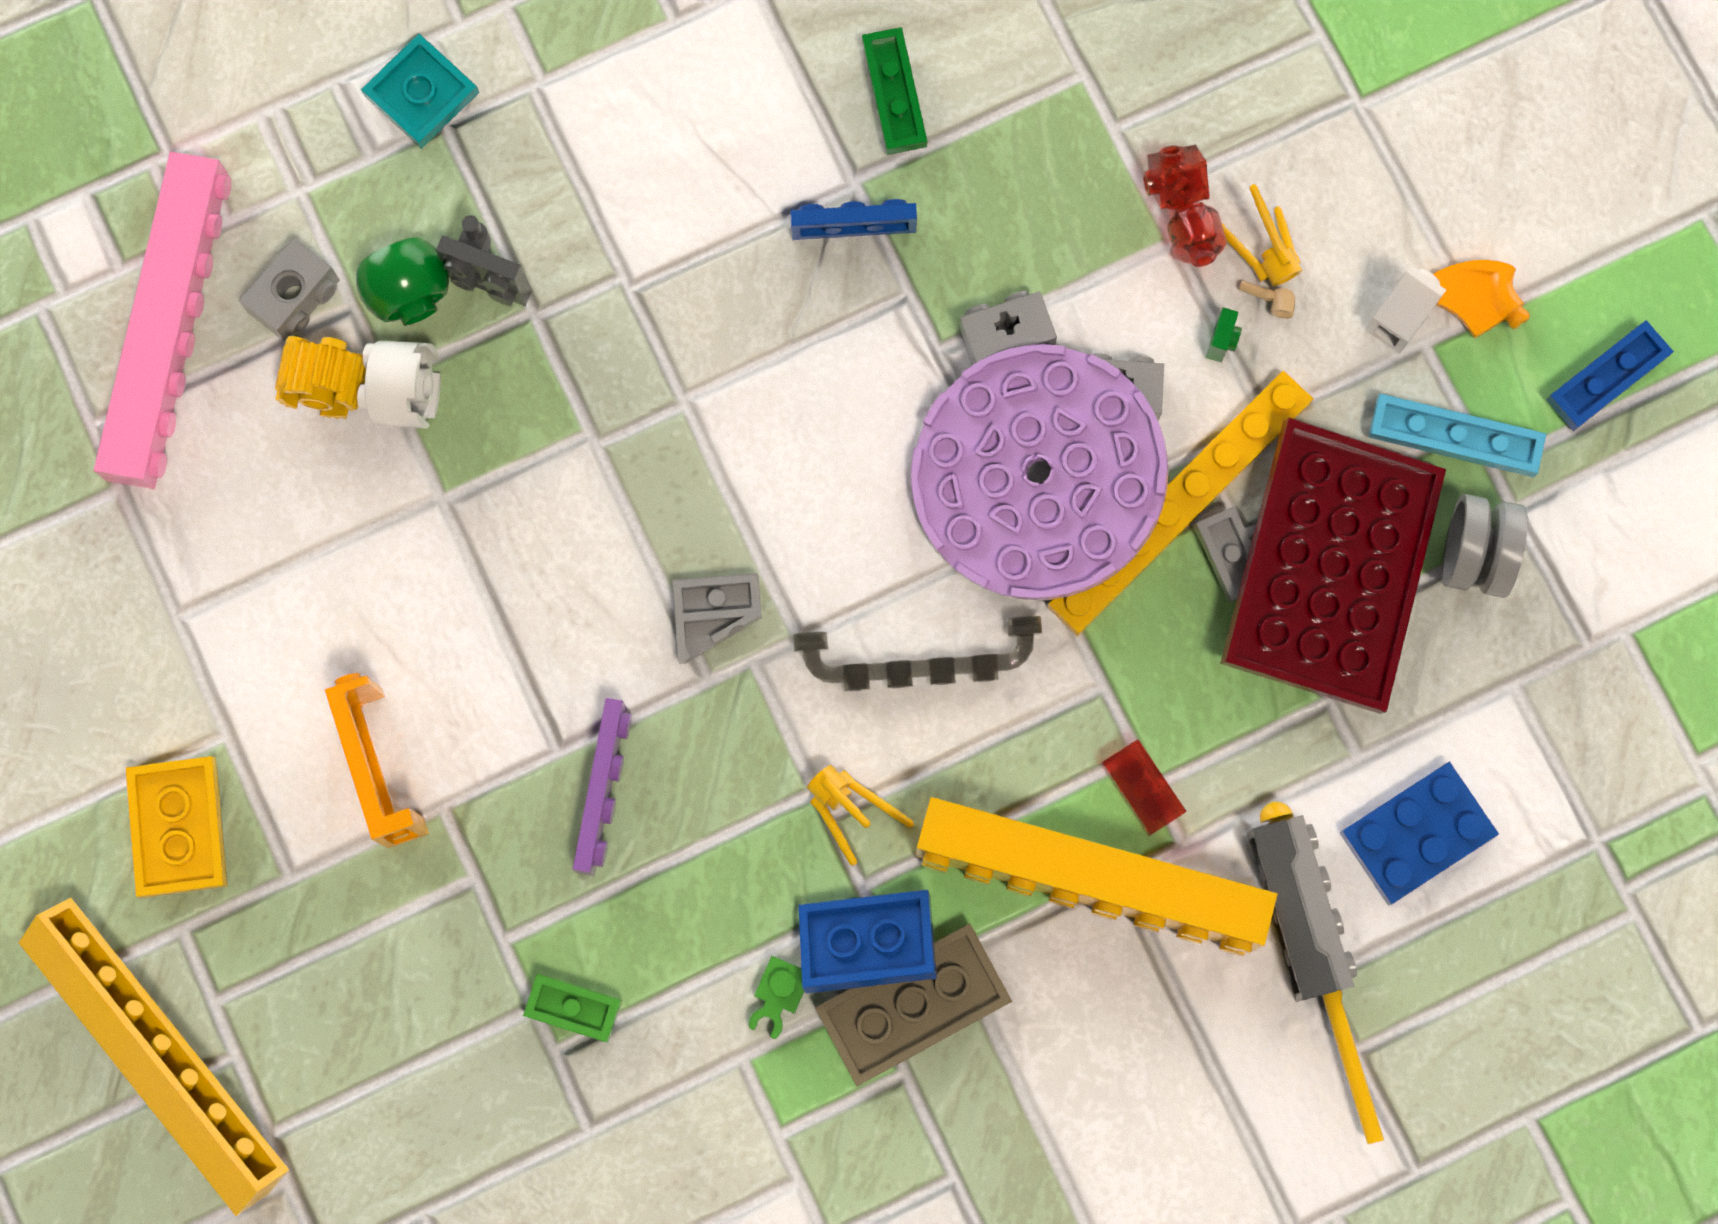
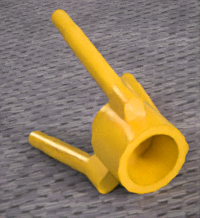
[1216,184,1303,287]
[807,765,914,866]

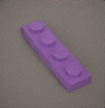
[573,698,632,876]

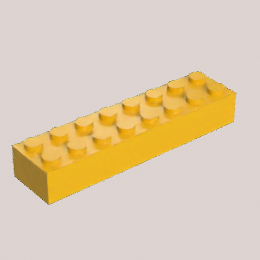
[915,797,1278,956]

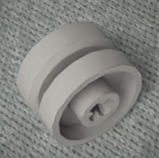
[1442,493,1528,598]

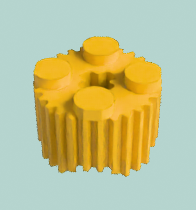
[275,336,366,419]

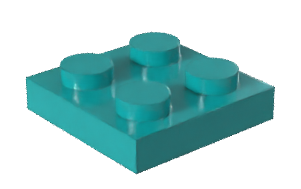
[361,33,480,149]

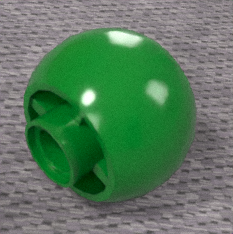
[356,237,449,326]

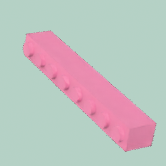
[93,152,231,489]

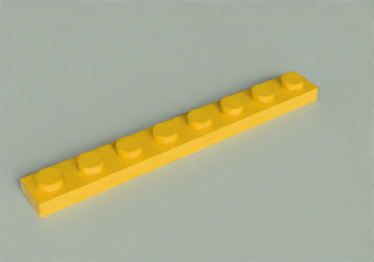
[1047,370,1314,637]

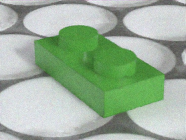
[523,974,622,1043]

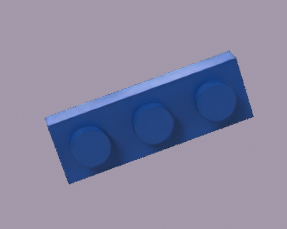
[790,199,917,240]
[1546,320,1674,431]

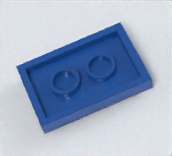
[1339,761,1499,906]
[798,890,937,994]

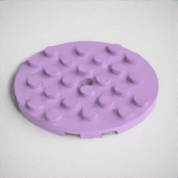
[911,344,1169,600]

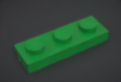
[862,27,928,155]

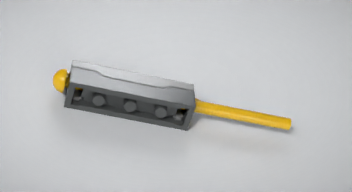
[1246,801,1384,1144]

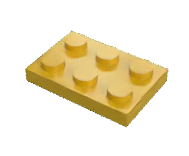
[125,756,228,898]

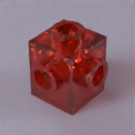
[1143,144,1210,210]

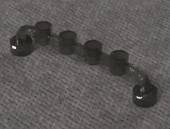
[793,616,1043,692]

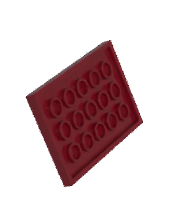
[1220,417,1446,714]

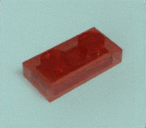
[1101,739,1187,837]

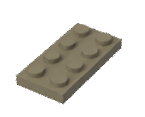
[815,923,1013,1087]

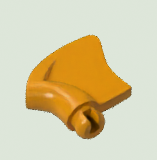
[1433,260,1530,339]

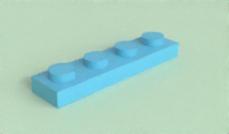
[1368,394,1547,477]

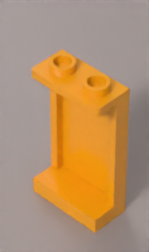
[324,673,429,848]

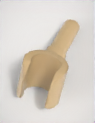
[1239,280,1295,319]

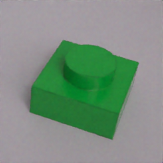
[1206,307,1242,363]

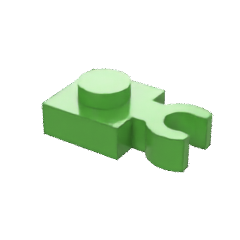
[749,956,805,1040]

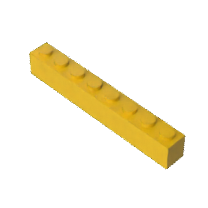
[18,898,289,1216]

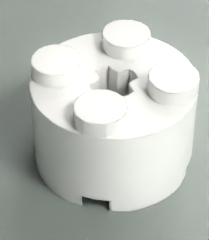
[357,341,441,429]

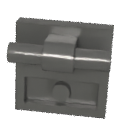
[436,215,532,306]

